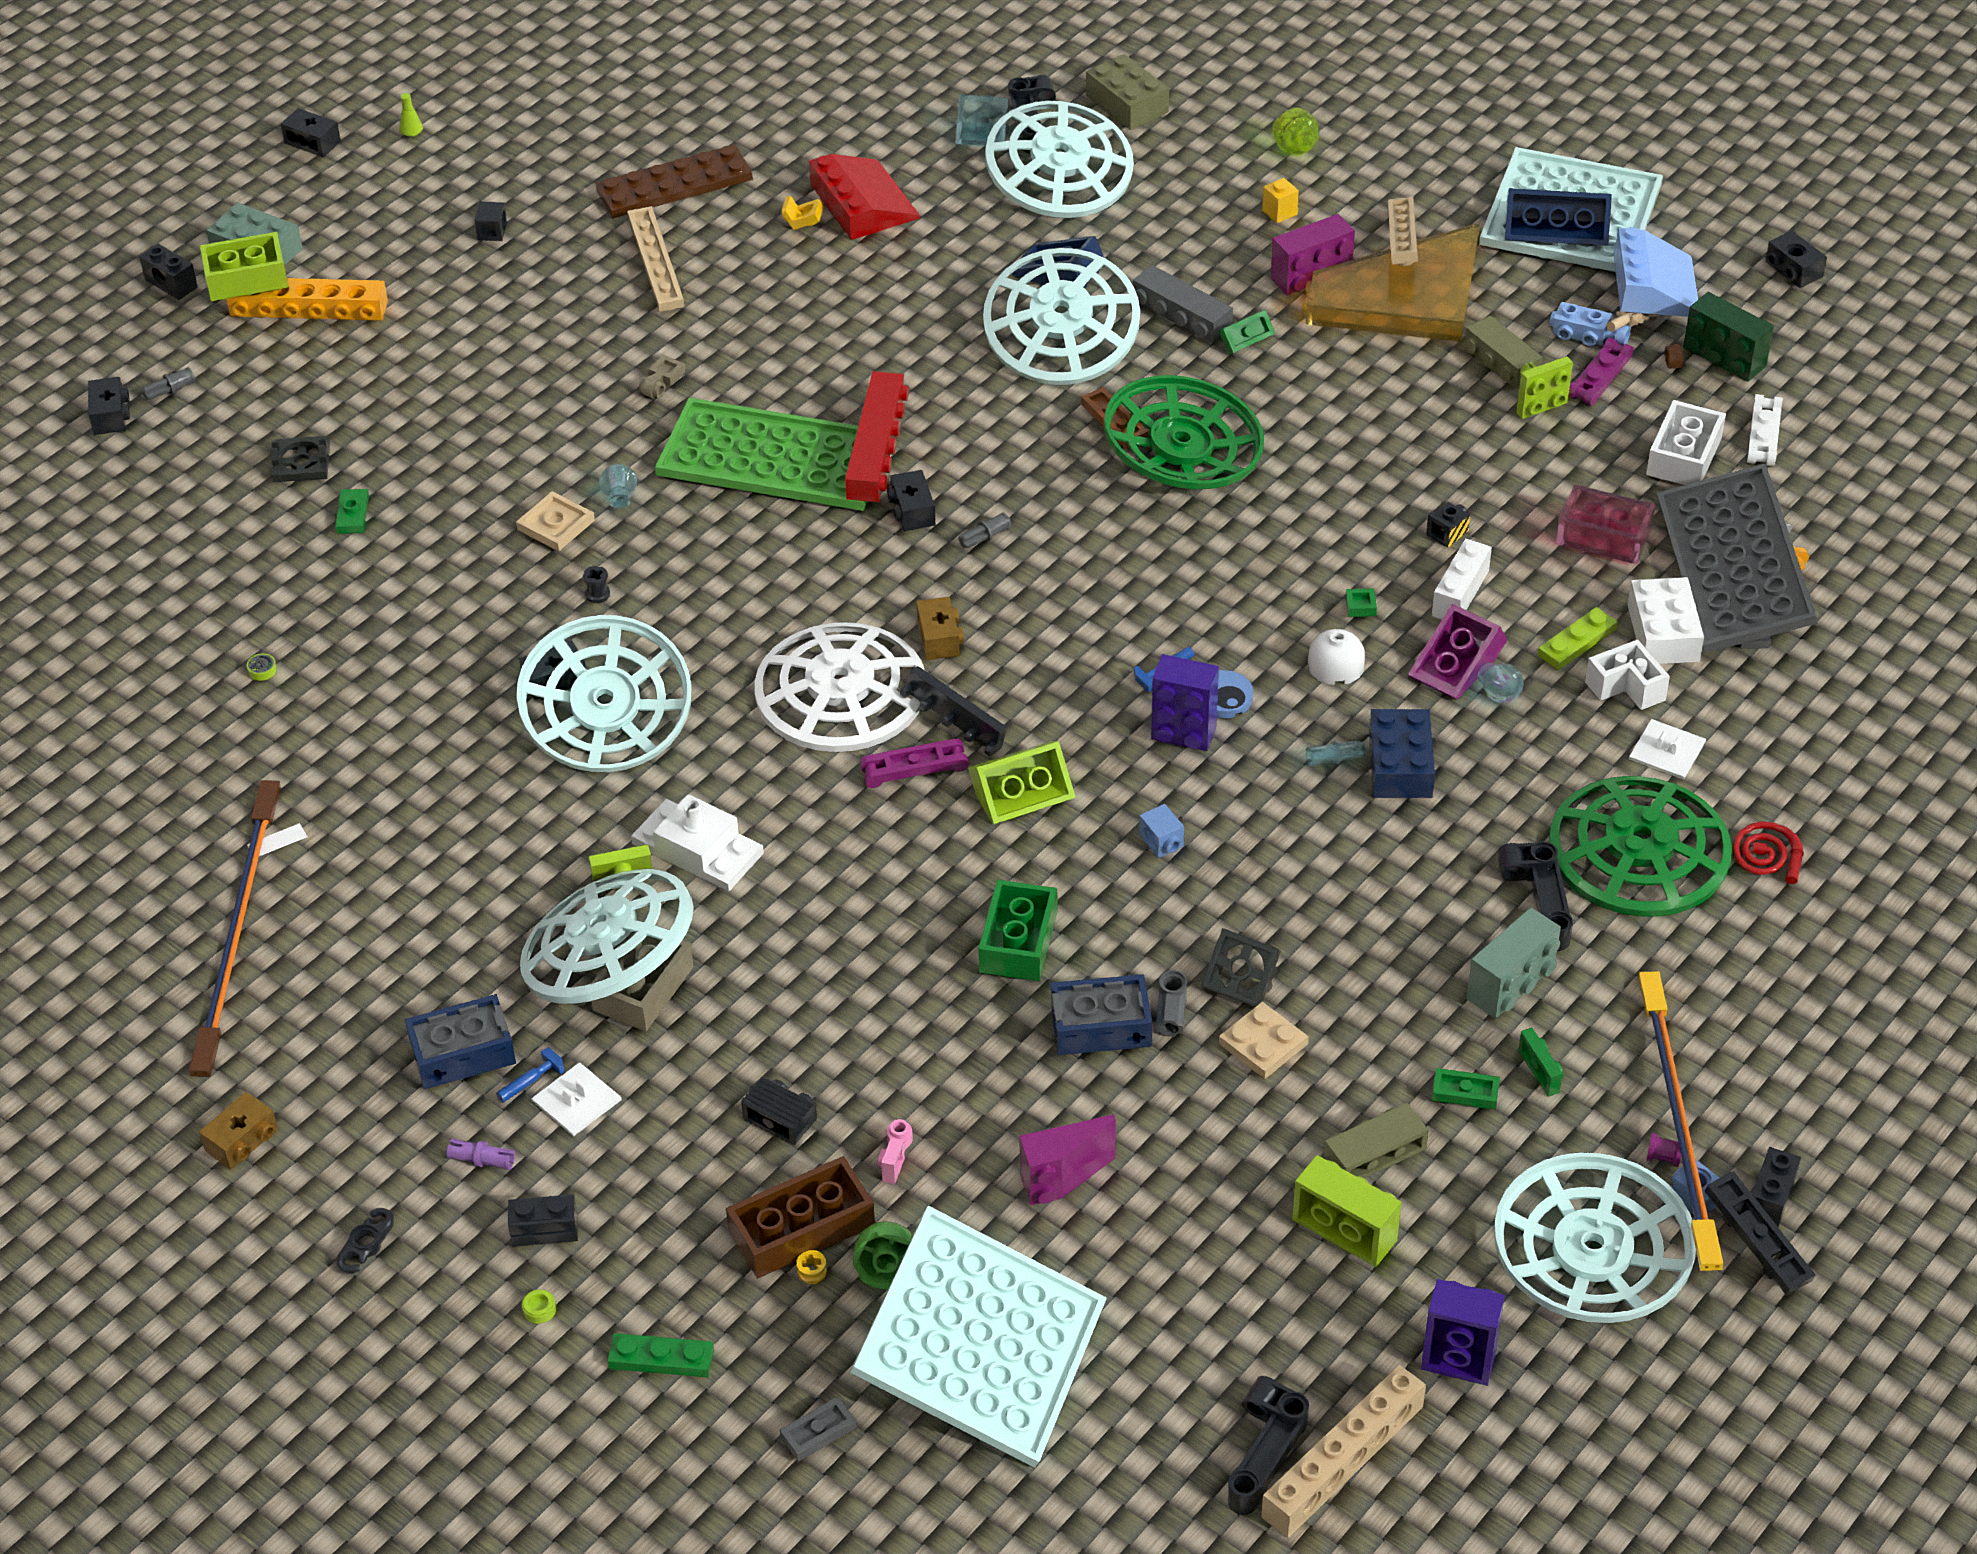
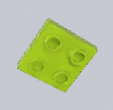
[1516,356,1573,419]

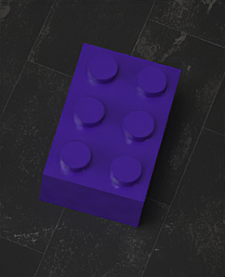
[1151,654,1219,751]
[1421,1279,1505,1386]

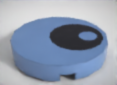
[1217,670,1253,719]

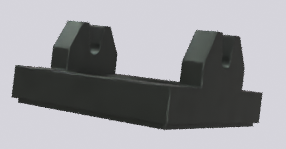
[270,436,330,482]
[1201,928,1281,1007]

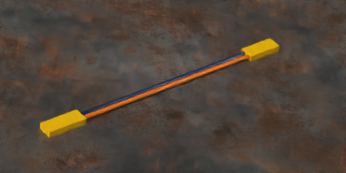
[1638,971,1723,1271]

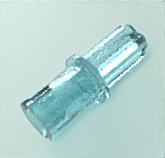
[1306,740,1365,766]

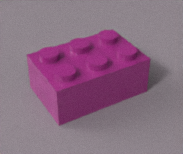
[1271,214,1355,295]

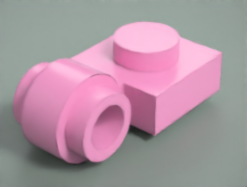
[878,1119,913,1184]

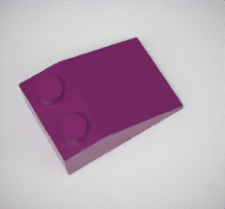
[1408,604,1507,700]
[1019,1114,1116,1206]

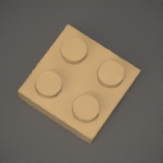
[516,491,595,551]
[1219,1002,1309,1079]

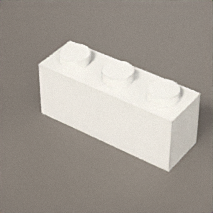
[1432,538,1492,619]

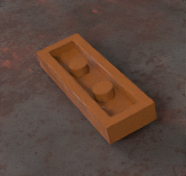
[1081,387,1148,449]

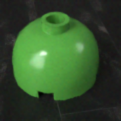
[853,1221,913,1290]

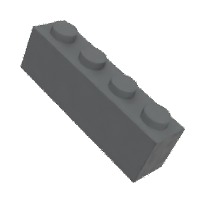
[1133,265,1233,343]

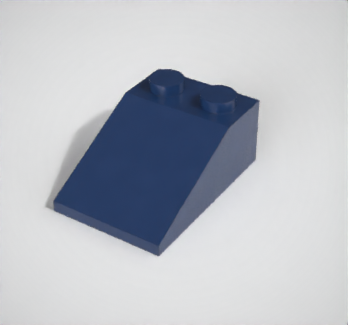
[1011,236,1105,288]

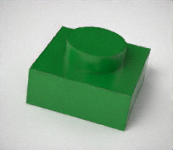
[1345,588,1377,617]

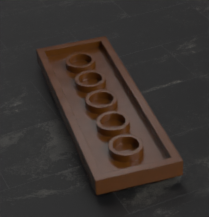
[595,144,753,219]

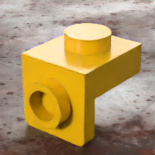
[782,196,824,230]

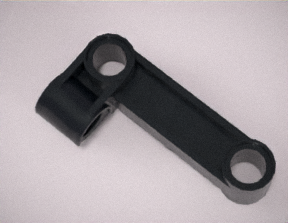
[1008,75,1056,154]
[1497,841,1573,951]
[1227,1376,1309,1515]

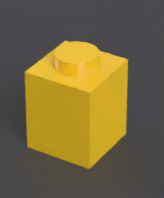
[1262,178,1299,223]

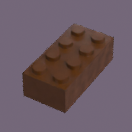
[726,1156,875,1279]

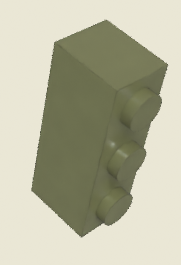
[1464,315,1543,389]
[1324,1103,1429,1178]

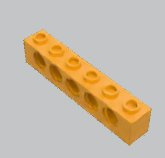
[226,278,388,320]

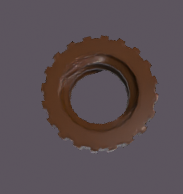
[1664,344,1683,369]

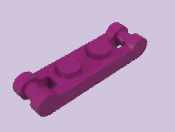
[1568,338,1634,406]
[860,739,969,788]

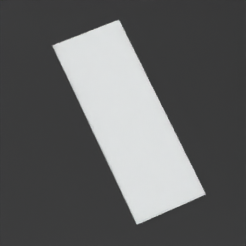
[247,823,307,856]

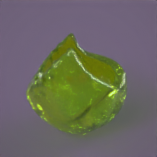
[1271,107,1320,156]

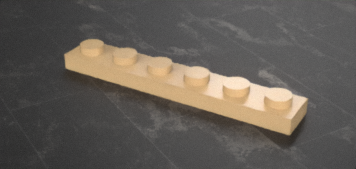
[1388,197,1418,266]
[627,206,684,312]

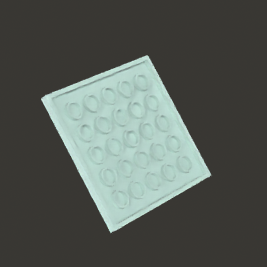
[1479,147,1663,272]
[850,1206,1106,1468]

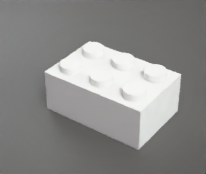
[1646,400,1726,485]
[1627,577,1704,664]

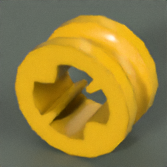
[796,1250,827,1284]

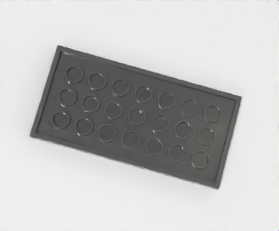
[1657,463,1818,653]

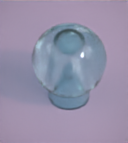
[600,464,637,508]
[1478,663,1523,703]

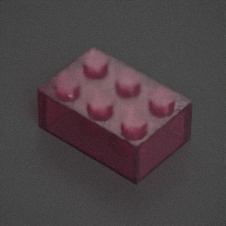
[1556,484,1656,564]

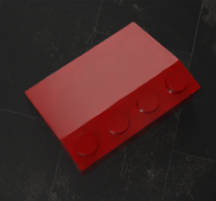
[809,154,920,240]

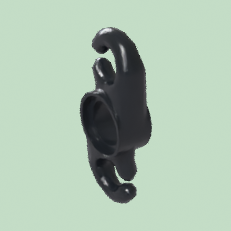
[337,1208,394,1274]

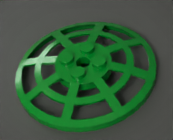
[1103,375,1264,489]
[1549,776,1732,917]

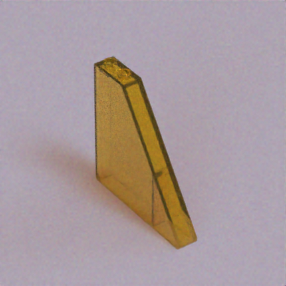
[1302,224,1480,342]

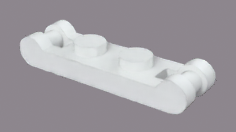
[1747,394,1783,466]

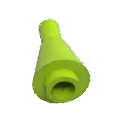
[399,93,423,137]

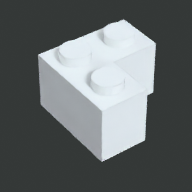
[1585,640,1670,710]

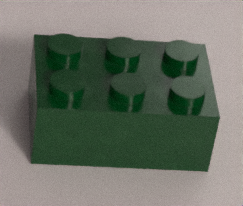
[1683,291,1774,382]

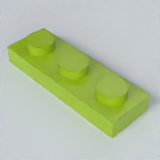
[1537,607,1618,671]

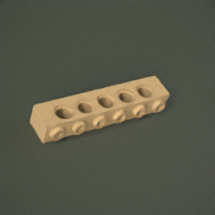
[1261,1364,1426,1538]

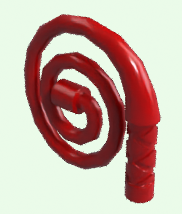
[1732,821,1804,884]

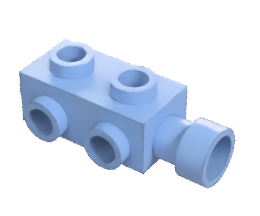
[1549,302,1631,346]

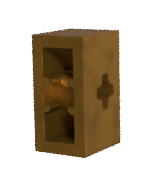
[916,596,964,660]
[199,1091,278,1170]

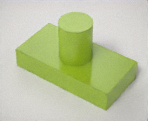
[589,844,652,890]

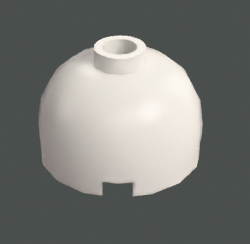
[1308,629,1365,685]

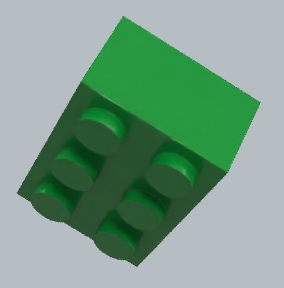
[978,879,1058,982]

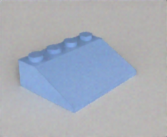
[1613,227,1698,317]

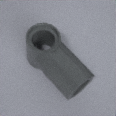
[1156,970,1187,1037]

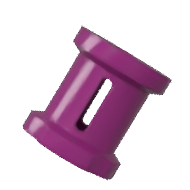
[1646,1132,1681,1168]

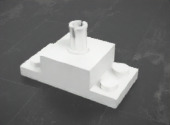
[631,794,764,892]

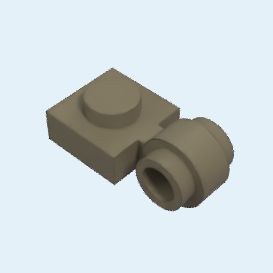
[639,355,685,399]

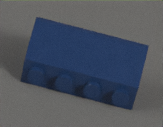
[1505,188,1612,246]

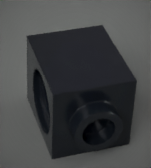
[474,202,507,241]

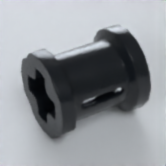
[583,566,610,603]

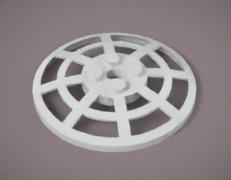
[755,622,924,752]

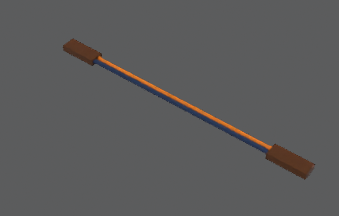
[189,780,281,1077]

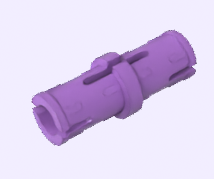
[447,1138,515,1170]

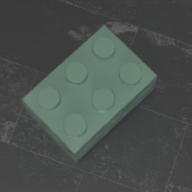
[206,202,303,266]
[1466,907,1561,1019]

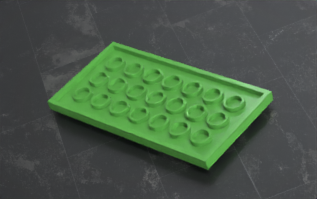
[655,398,867,511]

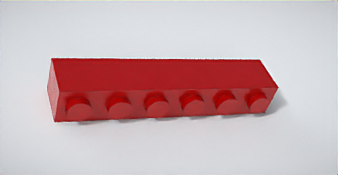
[845,371,909,502]

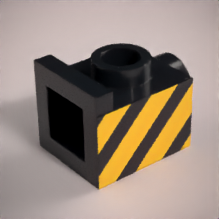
[1426,502,1470,547]

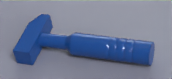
[1134,647,1194,692]
[496,1047,565,1103]

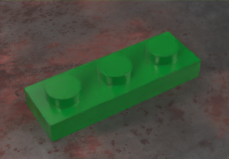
[607,1333,714,1378]

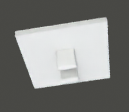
[1629,719,1706,780]
[531,1062,622,1137]

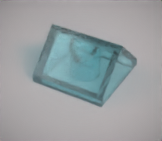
[955,94,1009,146]

